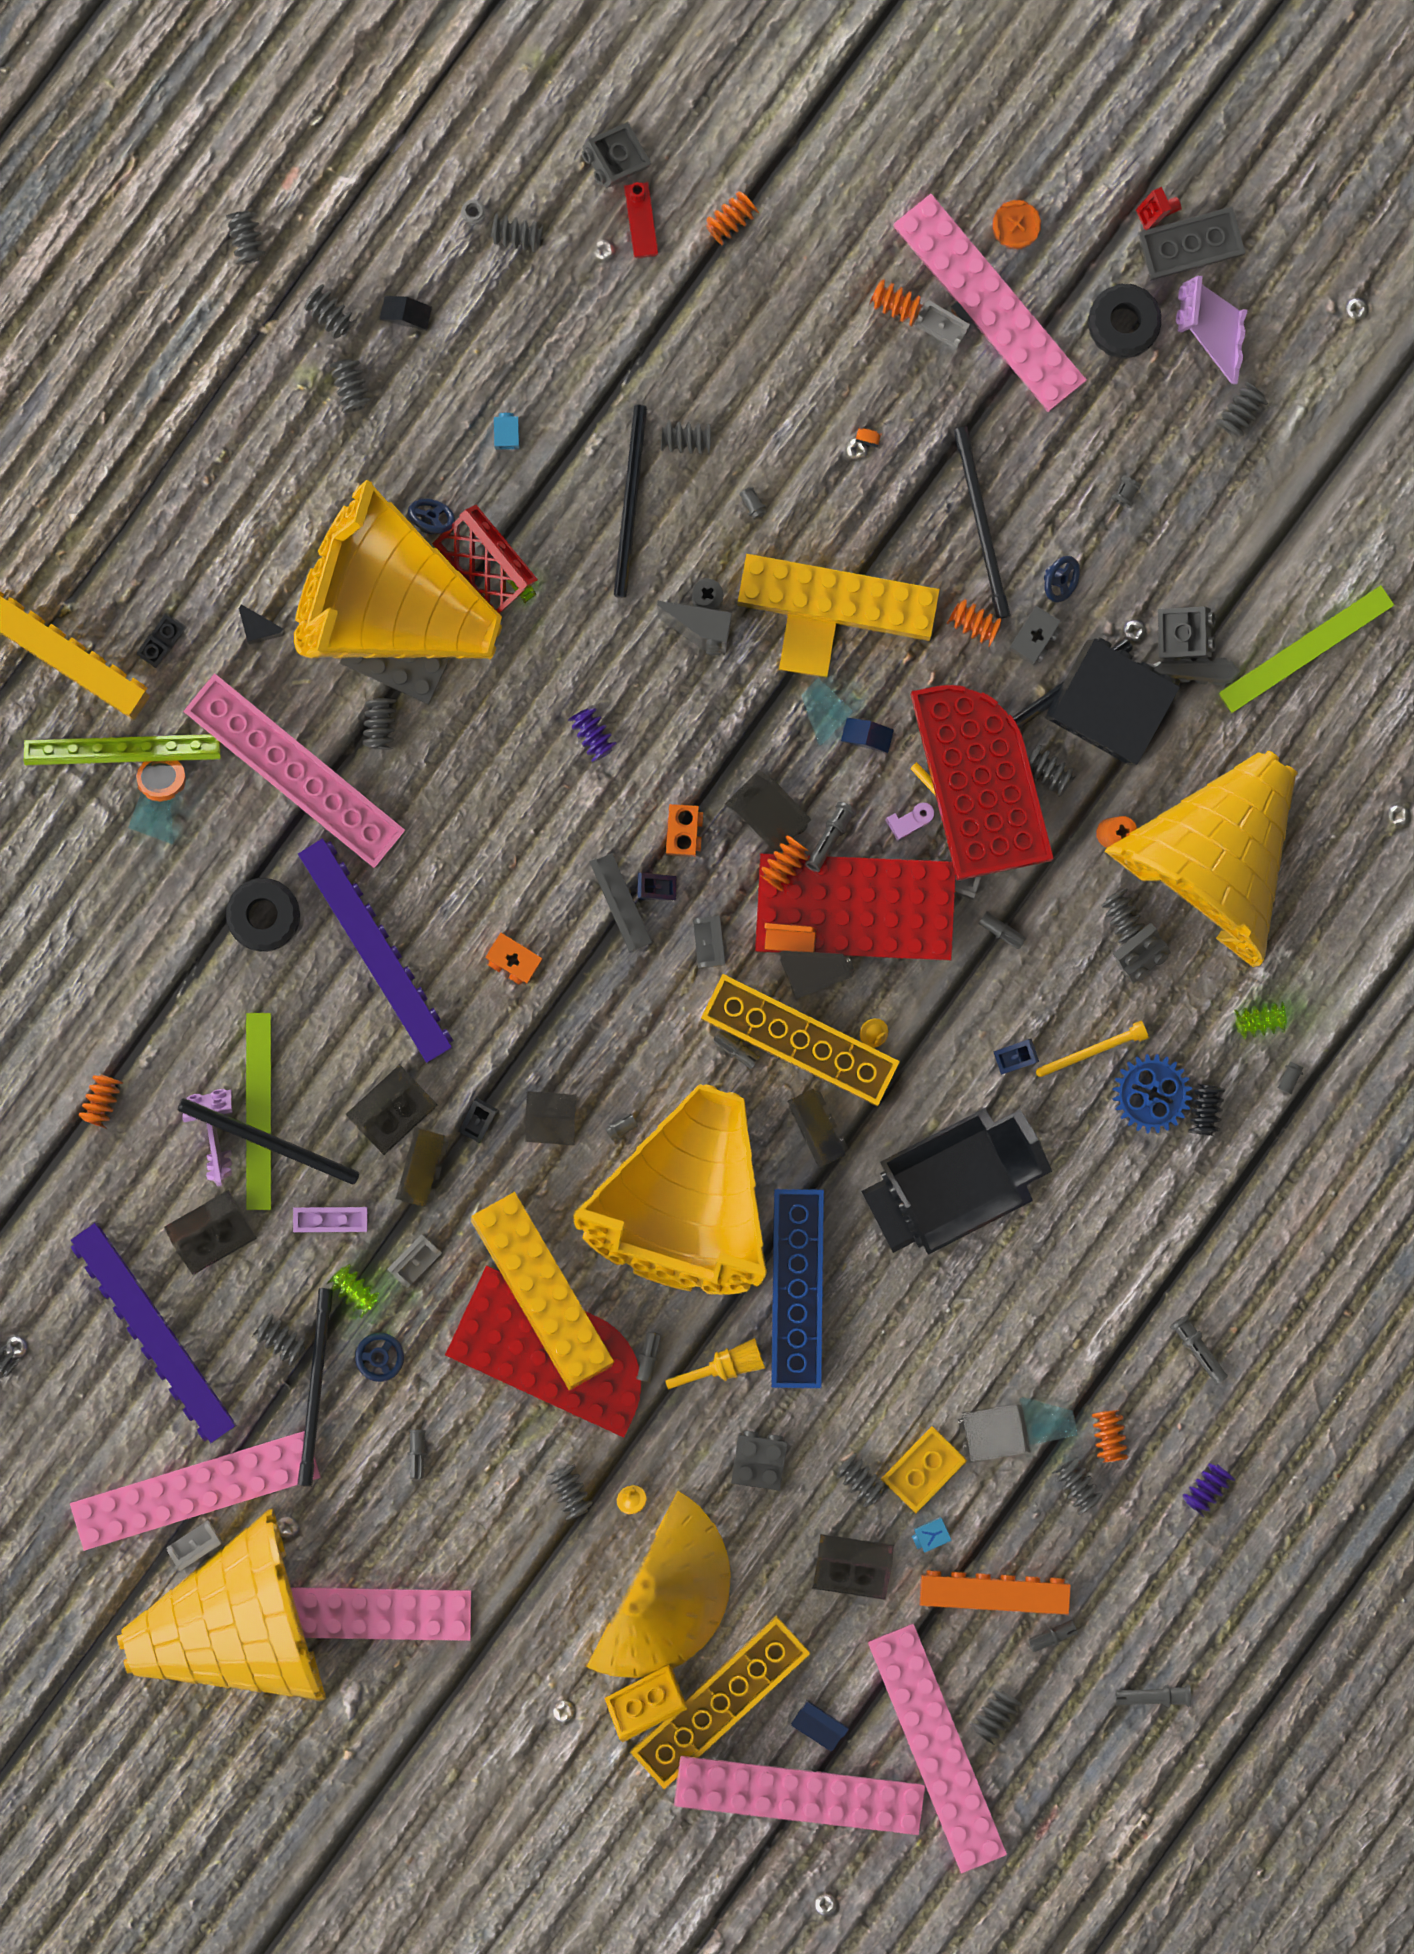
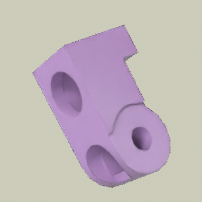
[886,803,934,841]

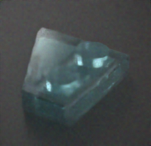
[801,678,854,746]
[128,793,174,845]
[1019,1397,1078,1445]

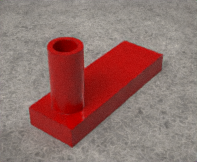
[624,182,658,259]
[1136,187,1182,230]

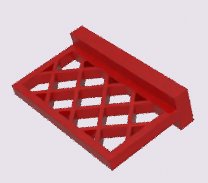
[432,504,538,614]

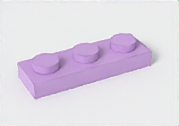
[293,1207,368,1232]

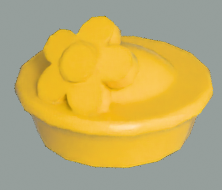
[860,1018,889,1048]
[617,1485,647,1514]

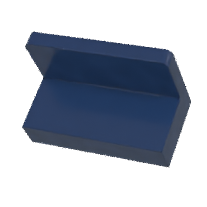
[791,1700,848,1751]

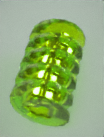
[1234,1001,1287,1039]
[326,1264,380,1319]

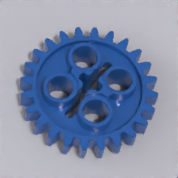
[1112,1054,1192,1134]

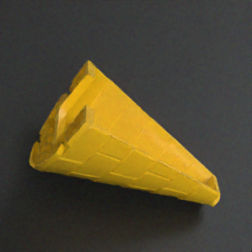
[294,480,502,659]
[1105,751,1298,967]
[574,1084,766,1295]
[586,1491,731,1678]
[117,1508,327,1701]

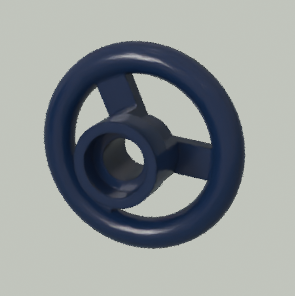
[408,499,455,534]
[1044,556,1080,603]
[355,1332,404,1382]

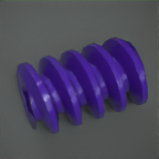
[568,708,617,763]
[1182,1463,1236,1518]

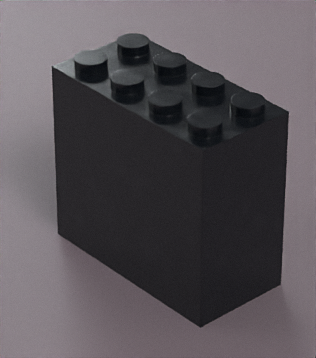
[1044,637,1180,765]

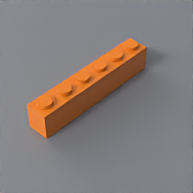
[919,1570,1070,1615]

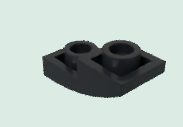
[136,613,187,668]

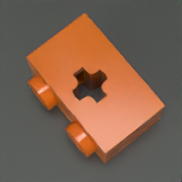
[485,933,543,986]

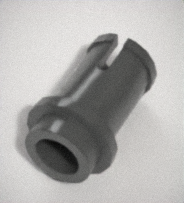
[739,486,766,519]
[1277,1062,1304,1094]
[605,1113,638,1141]

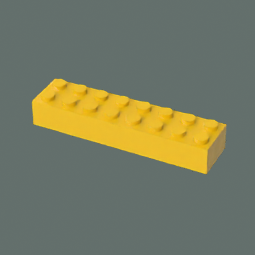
[737,554,940,641]
[0,591,150,720]
[701,974,900,1106]
[471,1192,614,1391]
[630,1615,810,1789]

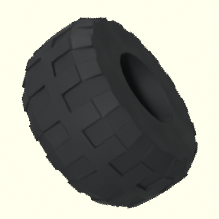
[1088,283,1162,359]
[226,878,300,952]

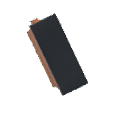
[951,301,972,323]
[855,427,882,448]

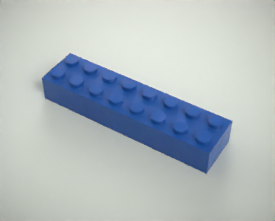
[771,1189,824,1388]

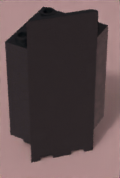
[861,1108,1053,1255]

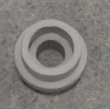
[461,199,486,224]

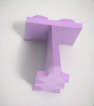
[1176,276,1247,384]
[183,1089,232,1186]

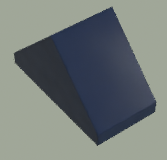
[841,718,894,754]
[638,873,677,901]
[993,1038,1039,1075]

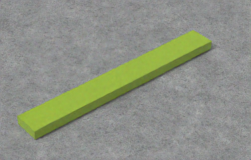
[1218,585,1394,714]
[23,734,221,765]
[246,1013,272,1210]

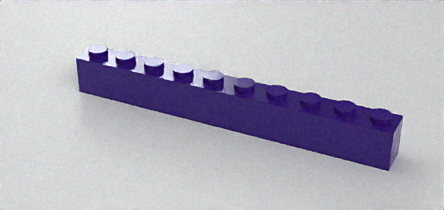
[298,838,454,1063]
[71,1223,237,1443]

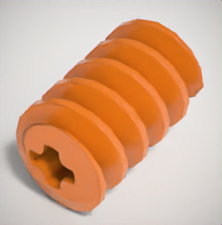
[706,192,759,245]
[869,279,924,327]
[946,599,1002,647]
[1096,816,1137,848]
[760,836,810,892]
[78,1075,123,1129]
[1092,1410,1128,1462]

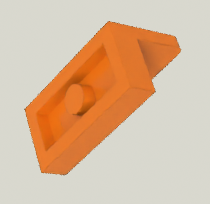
[764,923,817,954]

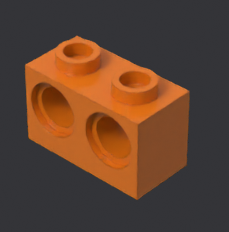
[666,804,703,857]

